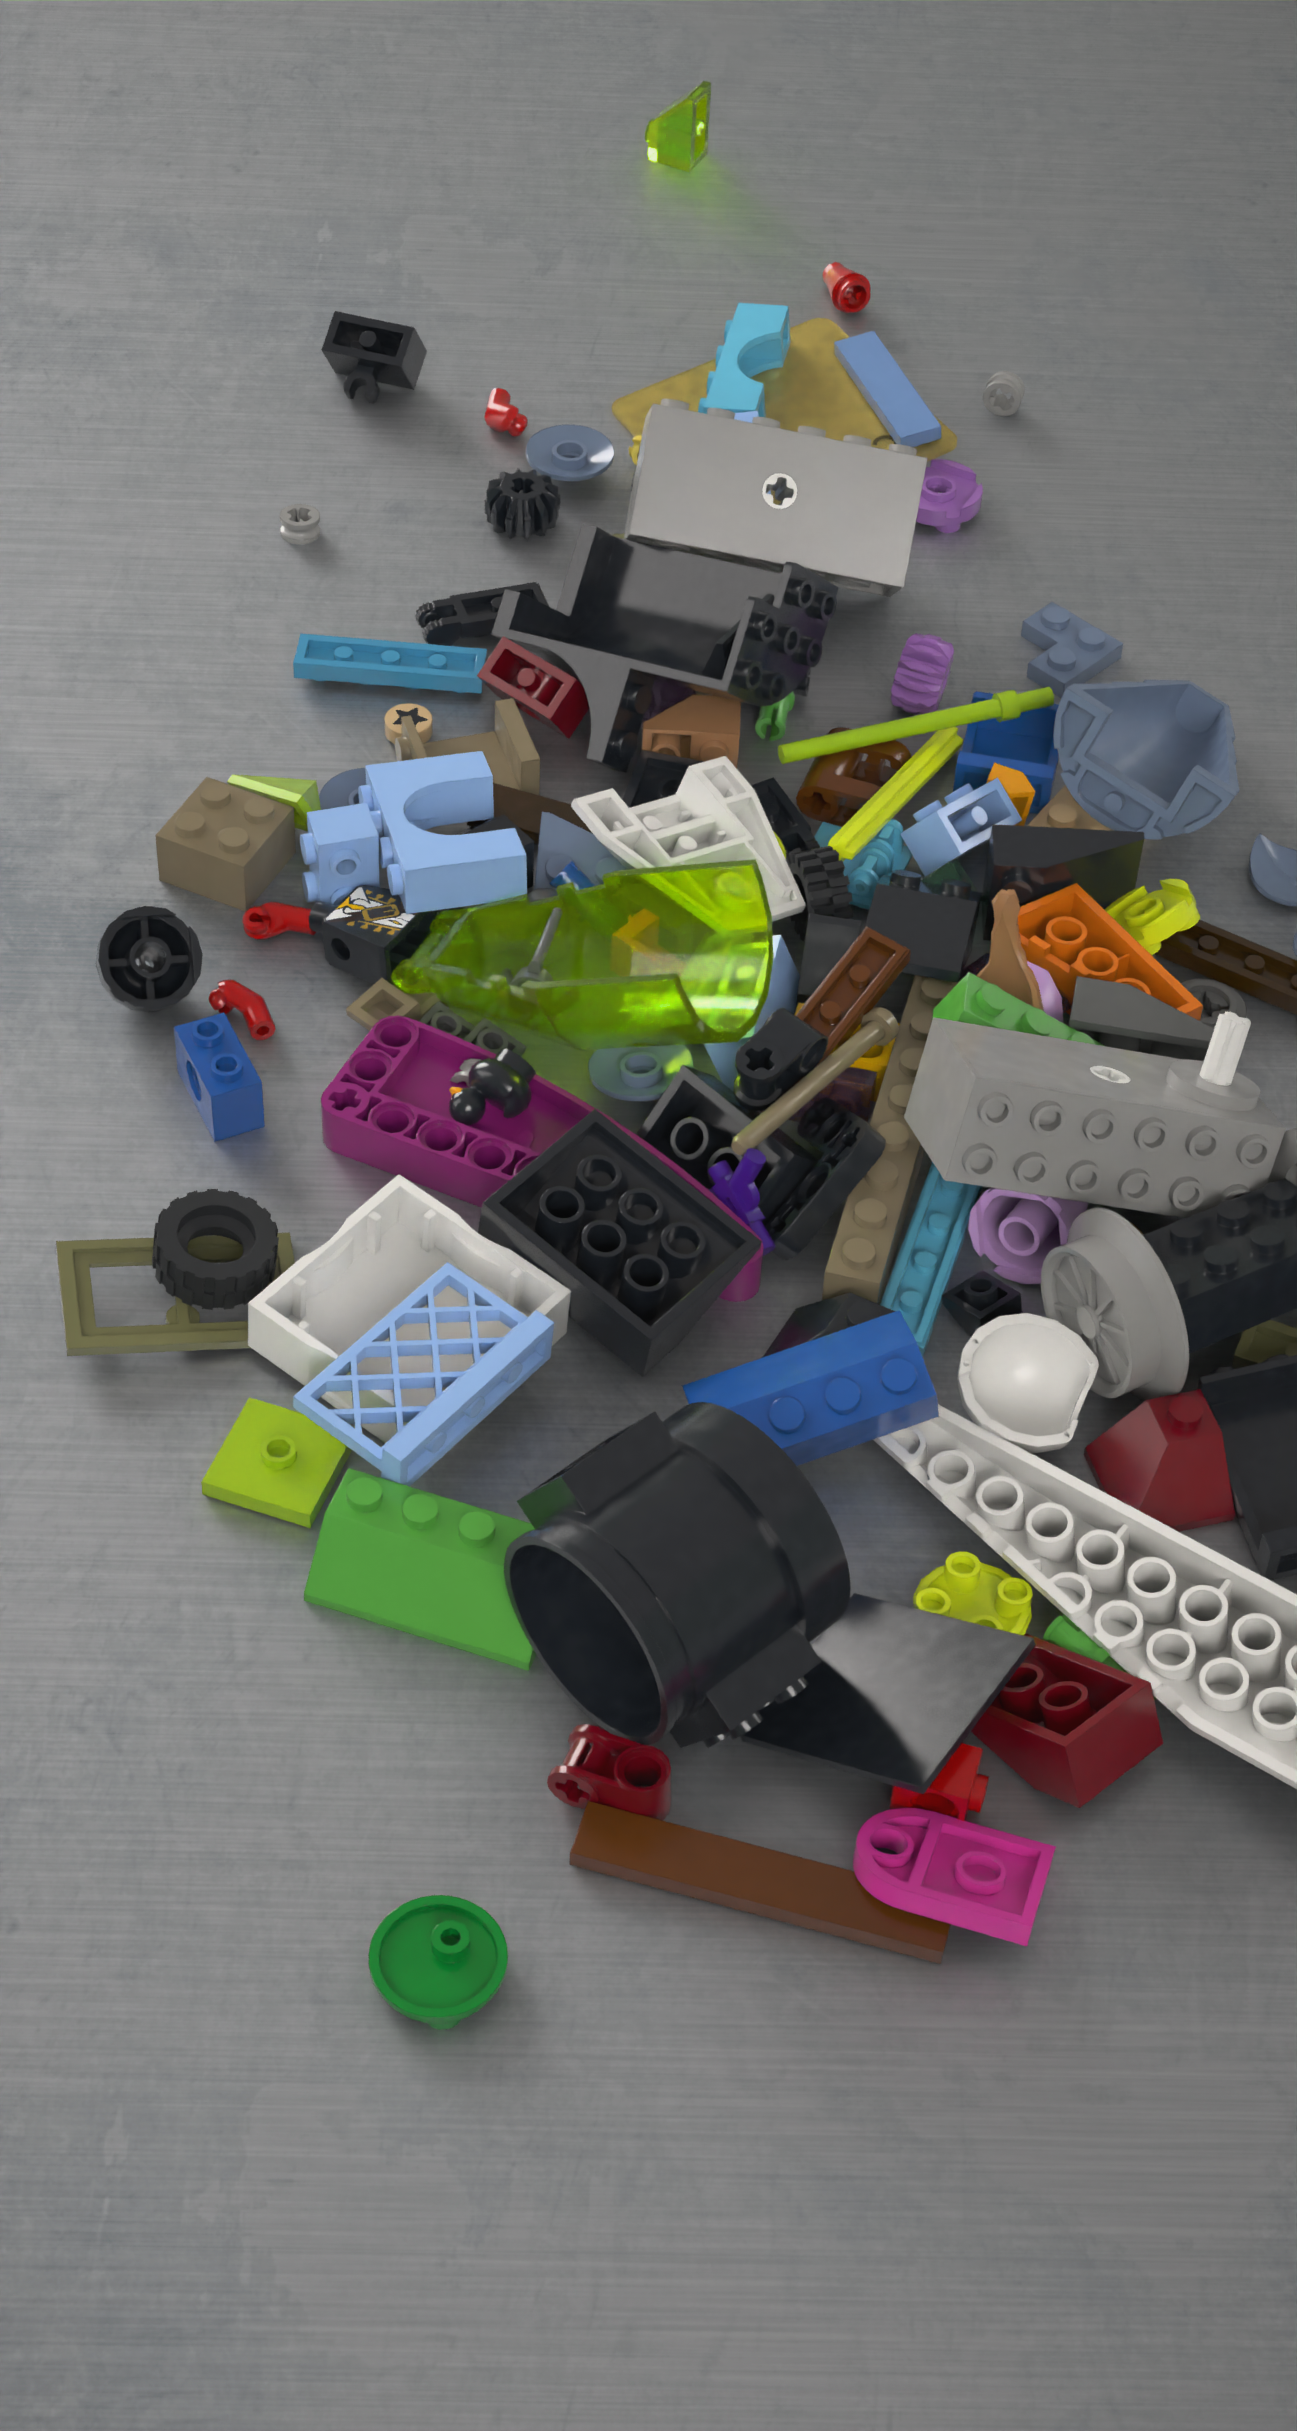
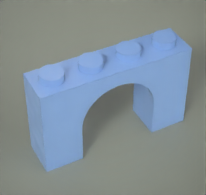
[358,751,527,914]

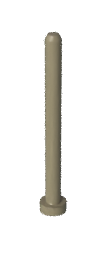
[731,1007,899,1155]

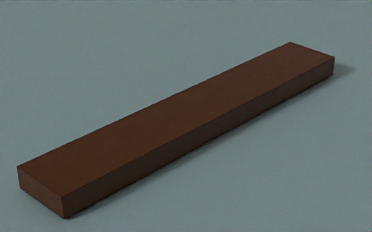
[569,1801,951,1964]

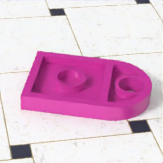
[853,1808,1056,1946]

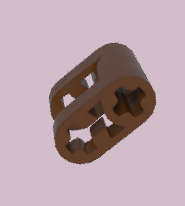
[796,727,911,827]

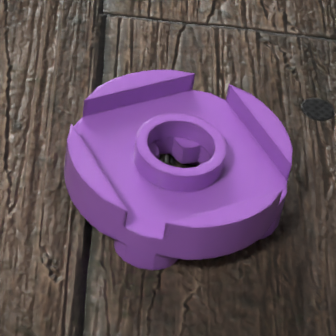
[916,459,983,533]

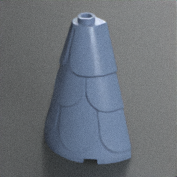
[1053,680,1240,840]

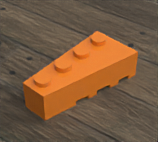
[988,883,1203,1021]

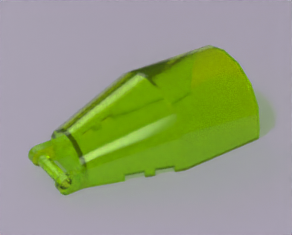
[391,859,774,1050]

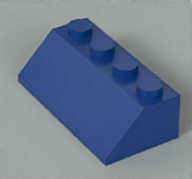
[682,1310,939,1466]

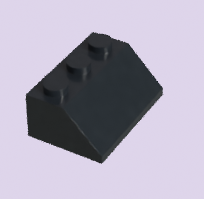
[636,1065,819,1226]

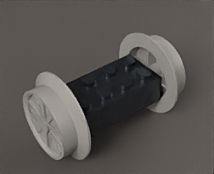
[1041,1128,1297,1401]

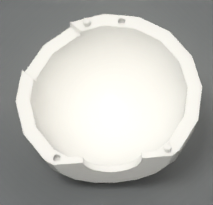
[957,1313,1099,1454]

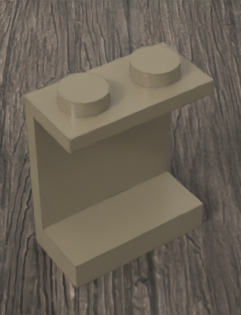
[395,698,540,795]

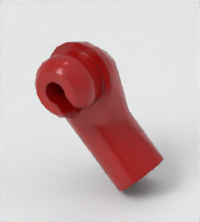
[484,388,528,437]
[208,979,276,1040]

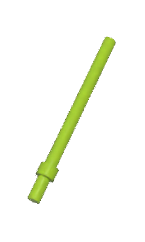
[778,687,1054,764]

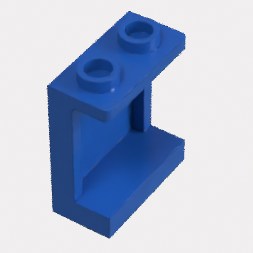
[953,691,1059,814]

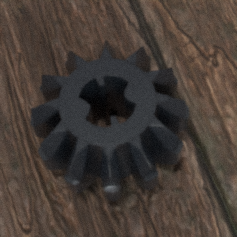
[484,468,560,540]

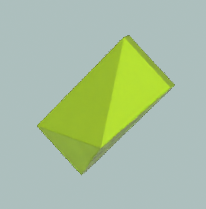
[227,774,321,832]

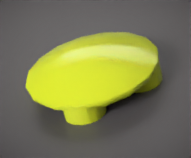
[913,1551,1033,1636]

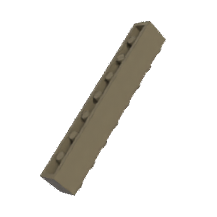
[822,975,960,1305]

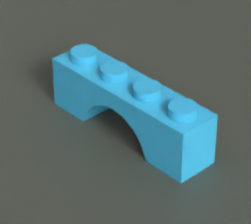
[698,303,791,418]

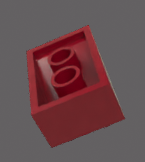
[971,1633,1163,1808]

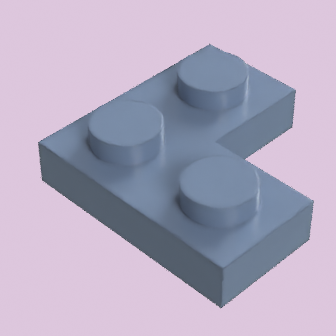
[1021,602,1123,698]

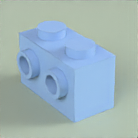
[900,778,1022,877]
[300,803,380,906]

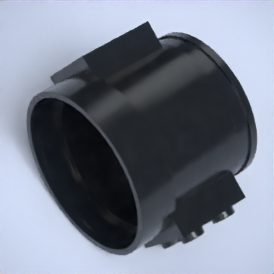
[504,1402,851,1748]

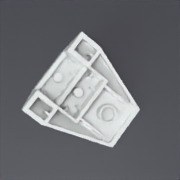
[571,756,806,937]

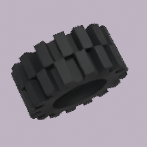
[786,846,853,942]

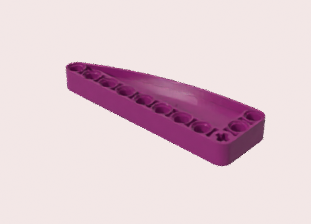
[321,1015,764,1302]

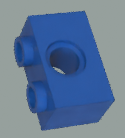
[174,1012,265,1142]

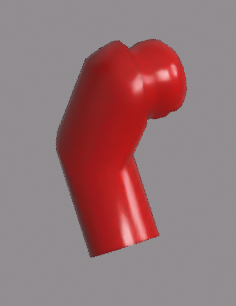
[242,901,316,940]

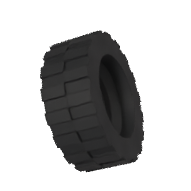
[152,1189,279,1310]

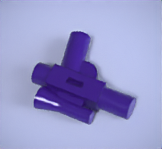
[708,1148,776,1256]

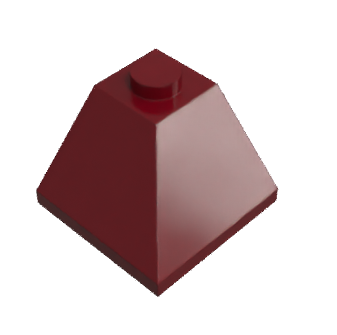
[1083,1389,1235,1532]

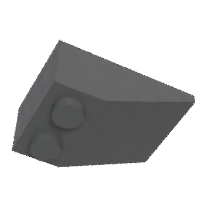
[1068,976,1214,1061]

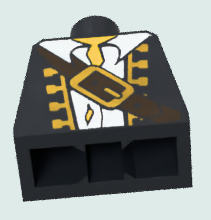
[309,885,440,985]

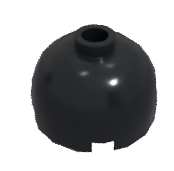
[96,906,203,1012]

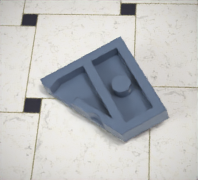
[534,812,637,900]

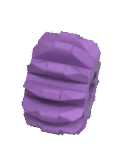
[891,633,954,715]

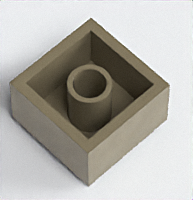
[155,777,296,912]

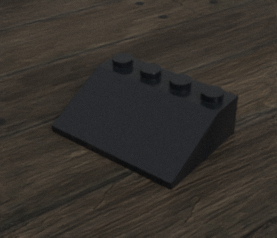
[478,1109,762,1377]

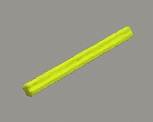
[828,727,963,861]

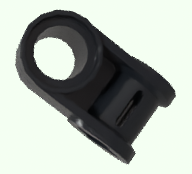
[733,1008,828,1111]

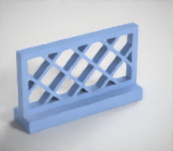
[293,1262,554,1486]

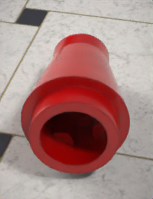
[822,262,871,313]

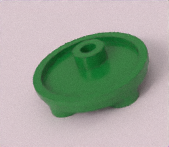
[368,1895,508,2030]

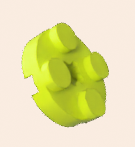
[1105,879,1200,955]

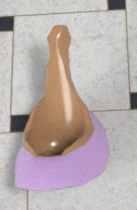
[976,889,1063,1023]

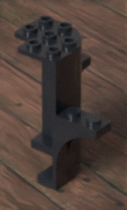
[491,524,839,773]

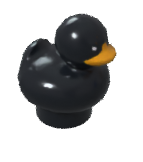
[449,1048,536,1125]

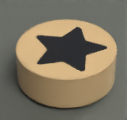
[384,703,433,744]

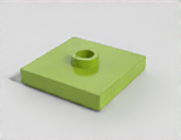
[201,1397,352,1528]

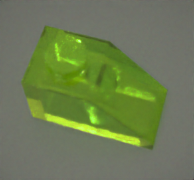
[645,81,711,173]

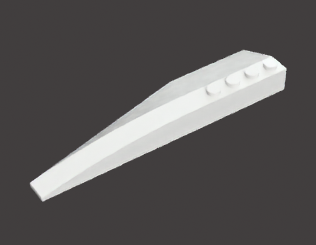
[873,1404,1297,1789]

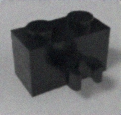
[322,311,427,404]

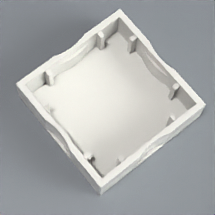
[248,1174,571,1443]

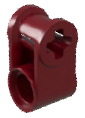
[547,1724,671,1821]

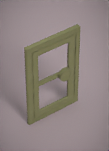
[56,1232,295,1356]

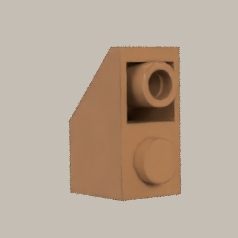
[642,694,741,769]

